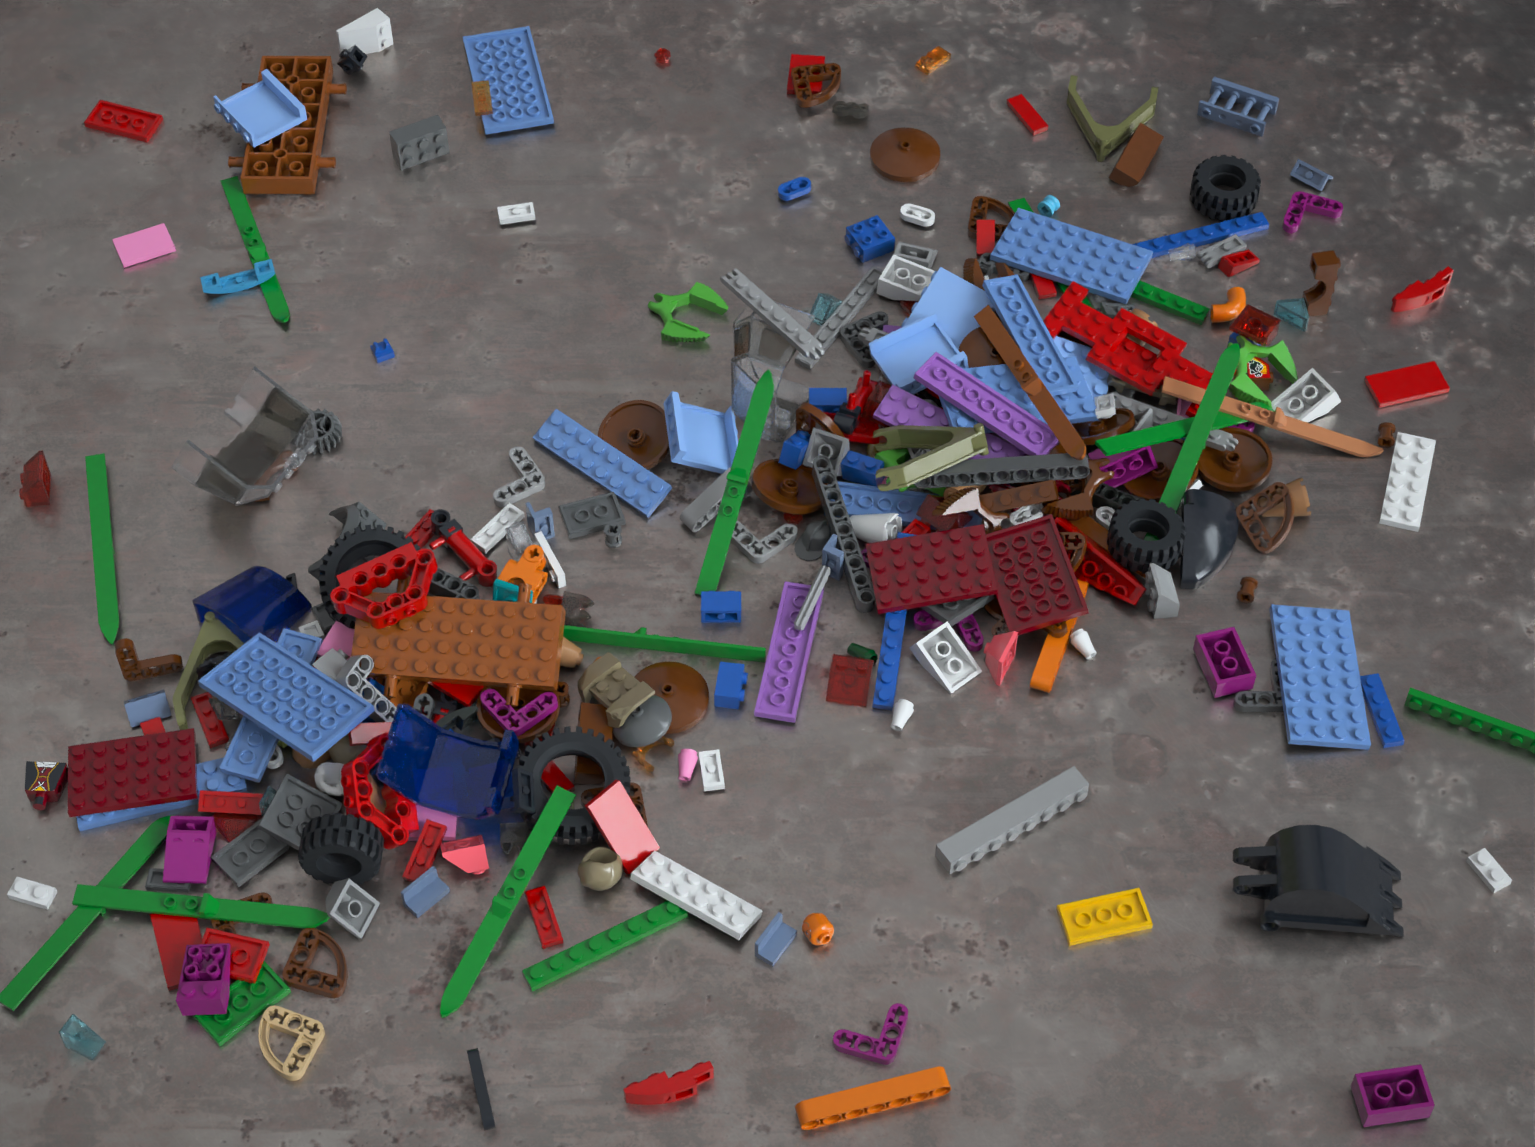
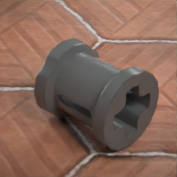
[604,522,622,548]

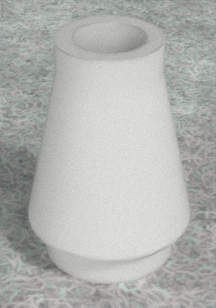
[1069,629,1097,660]
[890,699,914,731]

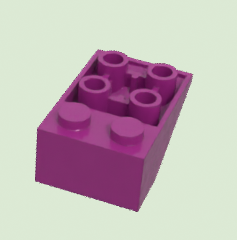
[163,816,217,884]
[176,943,231,1016]

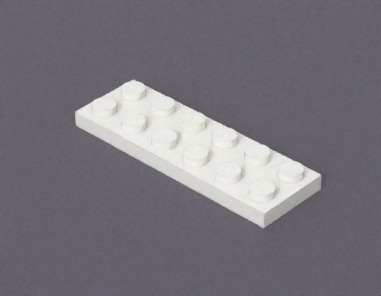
[1379,432,1436,532]
[630,851,763,940]

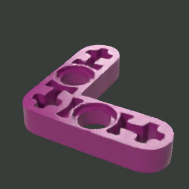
[1282,191,1343,233]
[913,610,984,652]
[480,689,558,737]
[833,1003,908,1065]

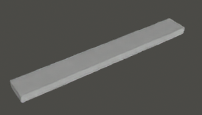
[795,266,883,370]

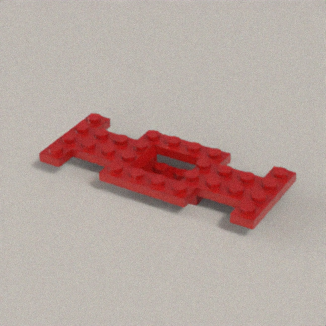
[1043,281,1237,418]

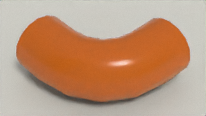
[1210,287,1246,323]

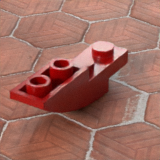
[1391,266,1454,312]
[623,1061,714,1105]

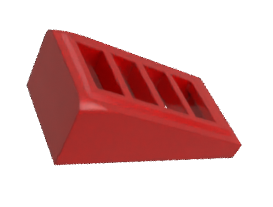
[1218,249,1260,277]

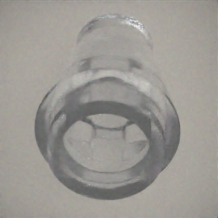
[1169,243,1196,261]

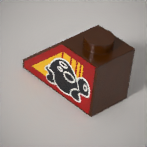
[1246,357,1273,391]

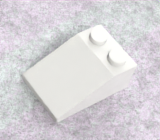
[336,8,393,54]
[877,254,935,301]
[1271,368,1341,423]
[910,621,982,694]

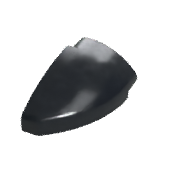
[1180,489,1239,589]

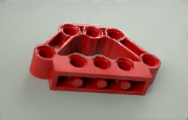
[330,542,438,629]
[341,733,419,850]

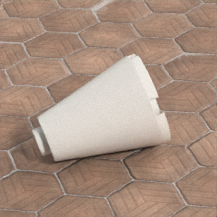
[850,513,902,543]

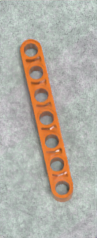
[1030,580,1089,693]
[795,1066,951,1130]

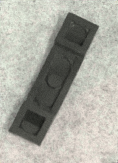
[414,706,478,767]

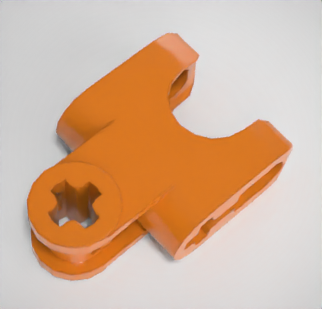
[498,545,548,603]

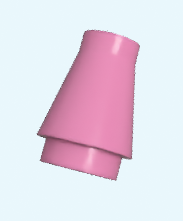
[678,749,698,781]

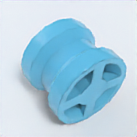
[1037,195,1060,217]

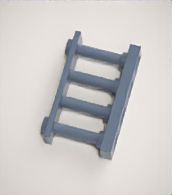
[1197,76,1279,137]

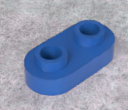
[778,177,811,201]

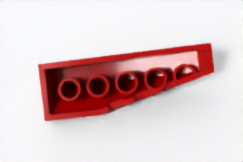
[1054,517,1147,605]

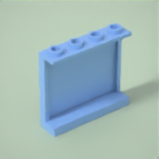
[213,69,307,147]
[901,267,995,349]
[868,312,969,394]
[663,391,738,474]

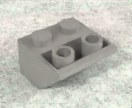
[894,242,938,269]
[1143,563,1180,619]

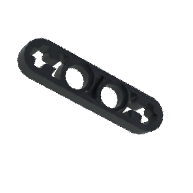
[467,1048,496,1131]

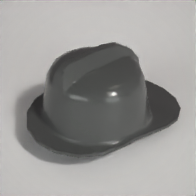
[794,520,832,561]

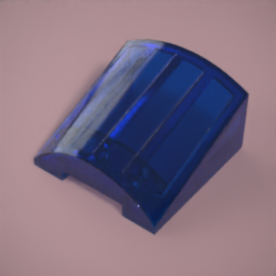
[192,566,312,643]

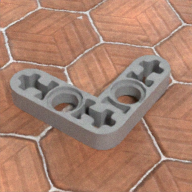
[493,447,545,508]
[731,521,797,564]

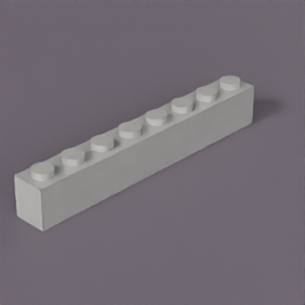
[935,766,1089,874]

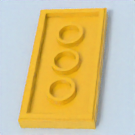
[1056,888,1153,946]

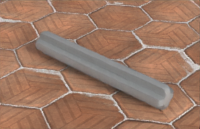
[794,565,831,631]

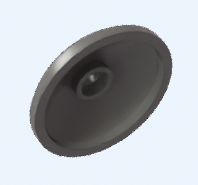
[612,695,672,747]

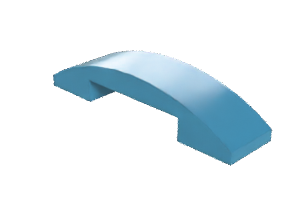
[200,259,275,294]

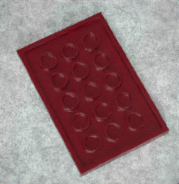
[986,514,1089,635]
[866,524,998,614]
[68,728,198,817]

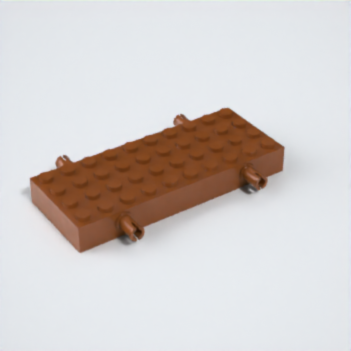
[228,56,347,194]
[351,576,566,707]

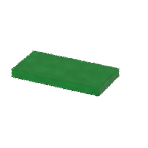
[192,961,291,1047]

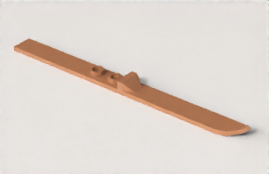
[1161,376,1384,458]

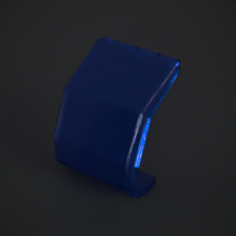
[376,704,519,820]

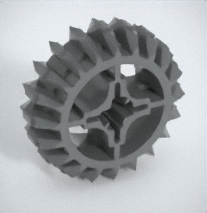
[290,408,342,455]

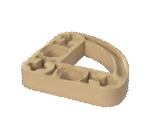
[258,1005,325,1081]

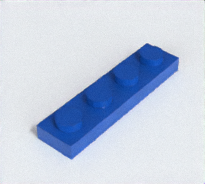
[1360,673,1405,748]

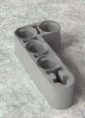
[680,467,753,532]
[335,655,405,722]

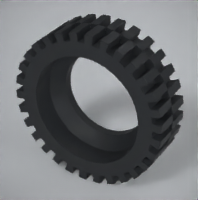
[319,525,430,629]
[516,726,631,845]

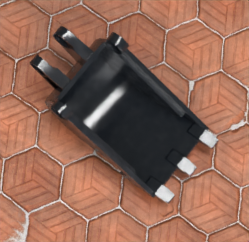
[1233,825,1404,937]

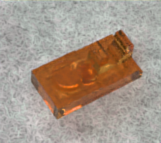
[915,46,951,76]
[471,80,493,116]

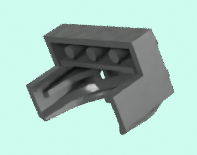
[308,502,387,585]

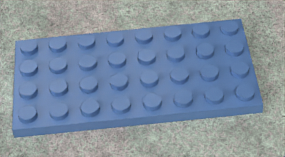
[463,26,554,135]
[990,208,1153,304]
[938,356,1099,434]
[1269,604,1371,750]
[198,632,375,762]

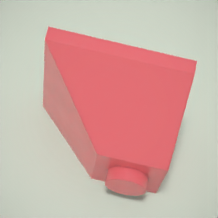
[983,631,1018,686]
[440,835,489,875]

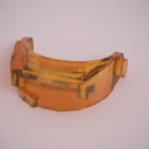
[633,736,674,772]

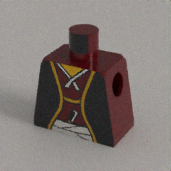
[25,761,68,810]

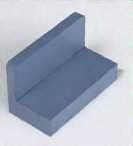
[1290,159,1333,191]
[525,502,555,540]
[822,534,844,581]
[124,689,171,727]
[401,866,450,918]
[755,912,797,967]

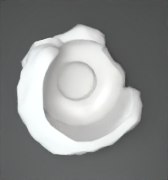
[314,762,344,796]

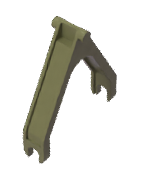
[1066,75,1159,162]
[873,423,989,491]
[173,611,244,730]

